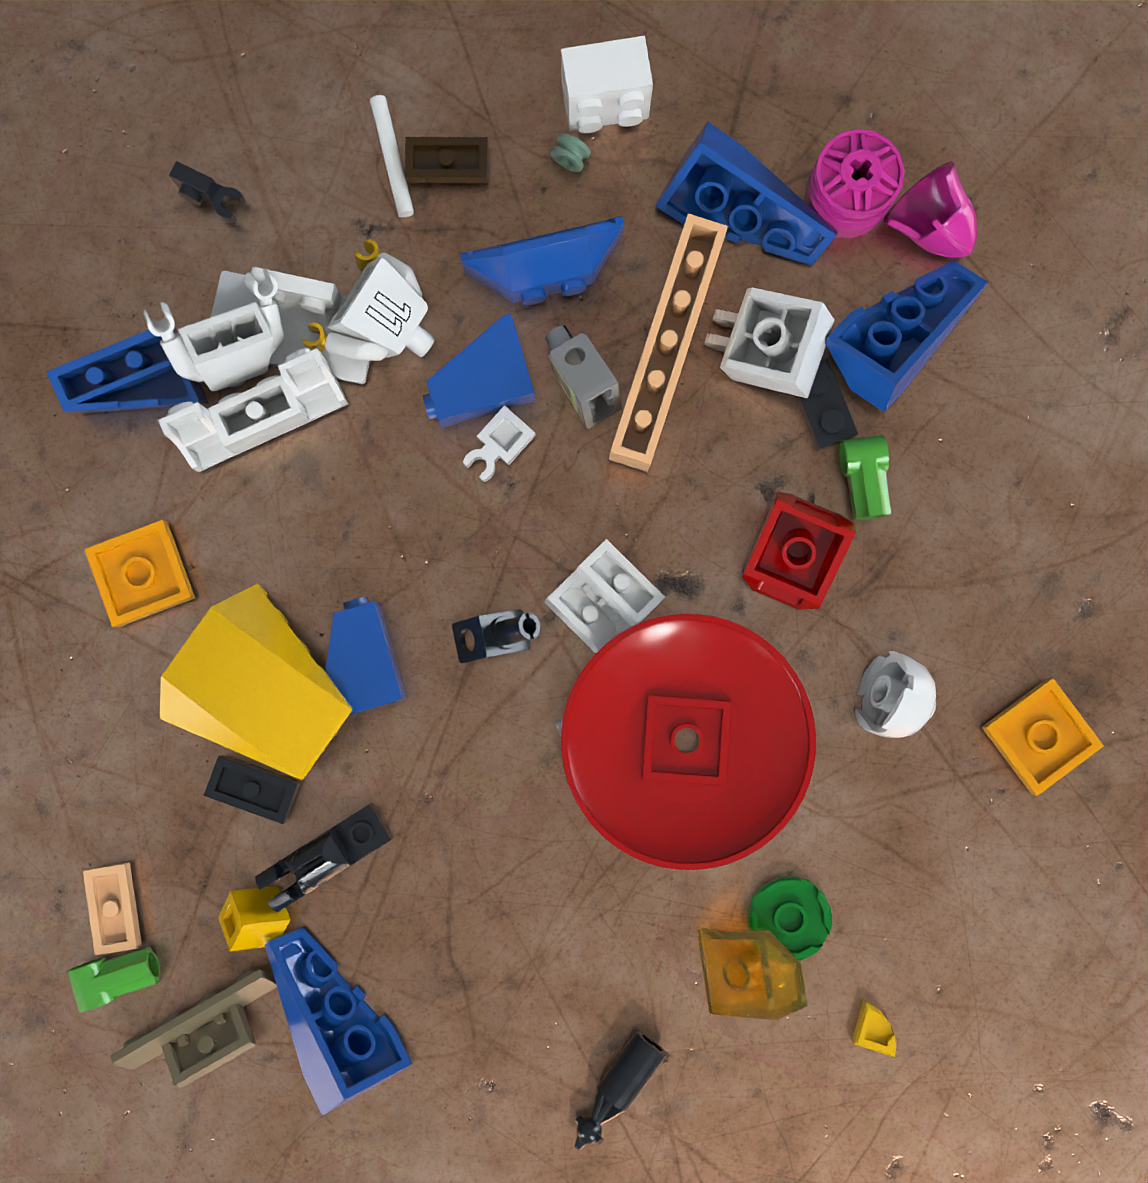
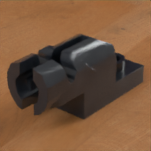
[255,803,393,912]

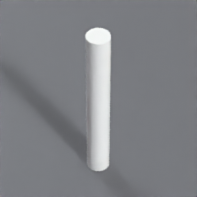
[370,95,414,218]

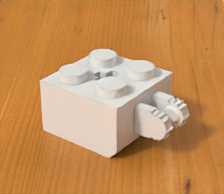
[704,287,835,398]

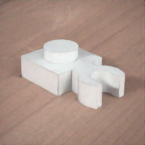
[463,405,536,482]

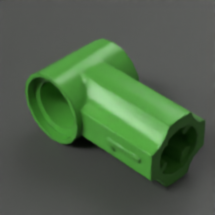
[839,435,891,520]
[67,946,160,1012]

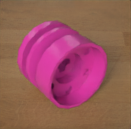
[804,129,905,238]

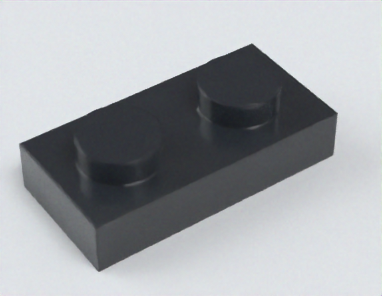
[795,358,858,451]
[204,755,300,824]

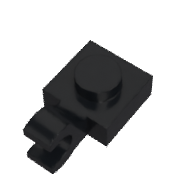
[169,161,246,223]

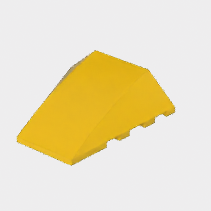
[160,583,353,780]

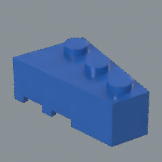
[46,327,209,413]

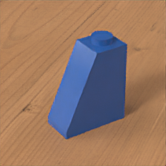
[423,313,536,428]
[325,597,408,716]

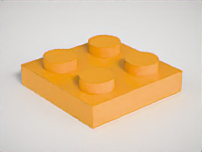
[84,519,195,628]
[982,678,1104,796]

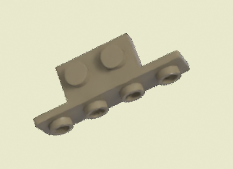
[110,970,277,1088]

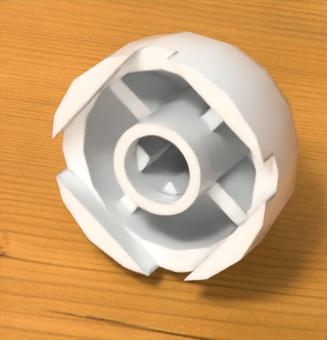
[855,651,936,738]

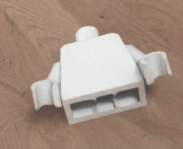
[144,268,284,391]

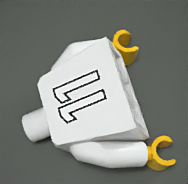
[302,239,435,361]

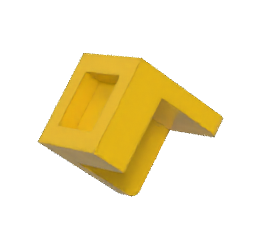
[218,886,291,952]

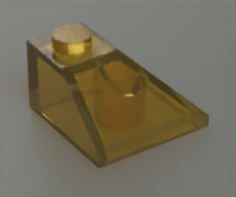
[697,928,808,1020]

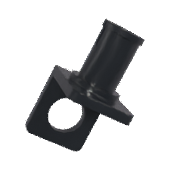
[452,609,541,663]

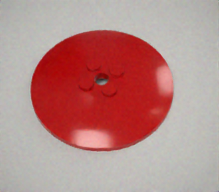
[561,614,816,870]

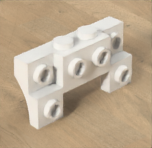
[158,348,348,472]

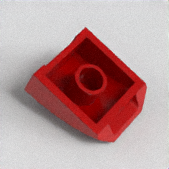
[742,492,856,609]

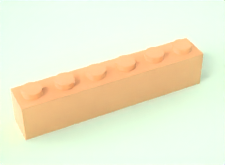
[609,213,728,472]

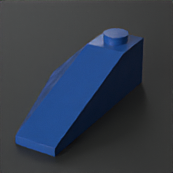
[825,260,988,413]

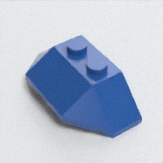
[460,216,624,305]

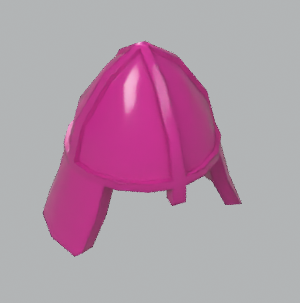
[884,161,977,258]

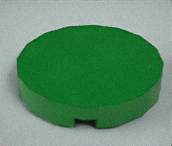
[747,875,832,962]

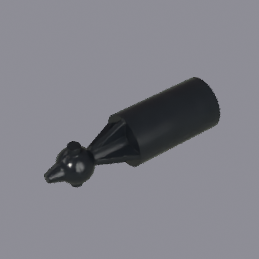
[574,1030,668,1150]

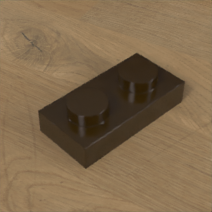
[405,137,488,183]

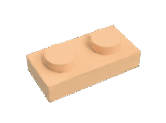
[83,862,142,956]

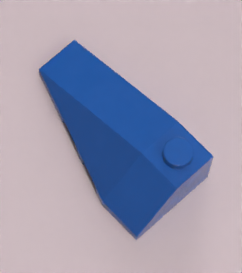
[655,121,837,265]
[265,927,412,1116]

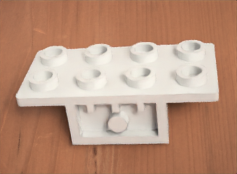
[210,266,370,384]

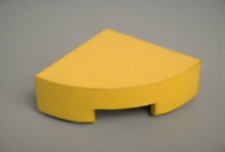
[851,1000,896,1057]

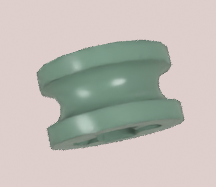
[549,133,591,172]

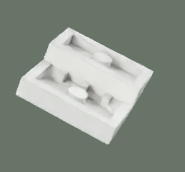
[544,539,665,653]

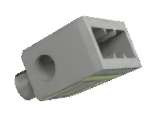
[545,325,622,430]

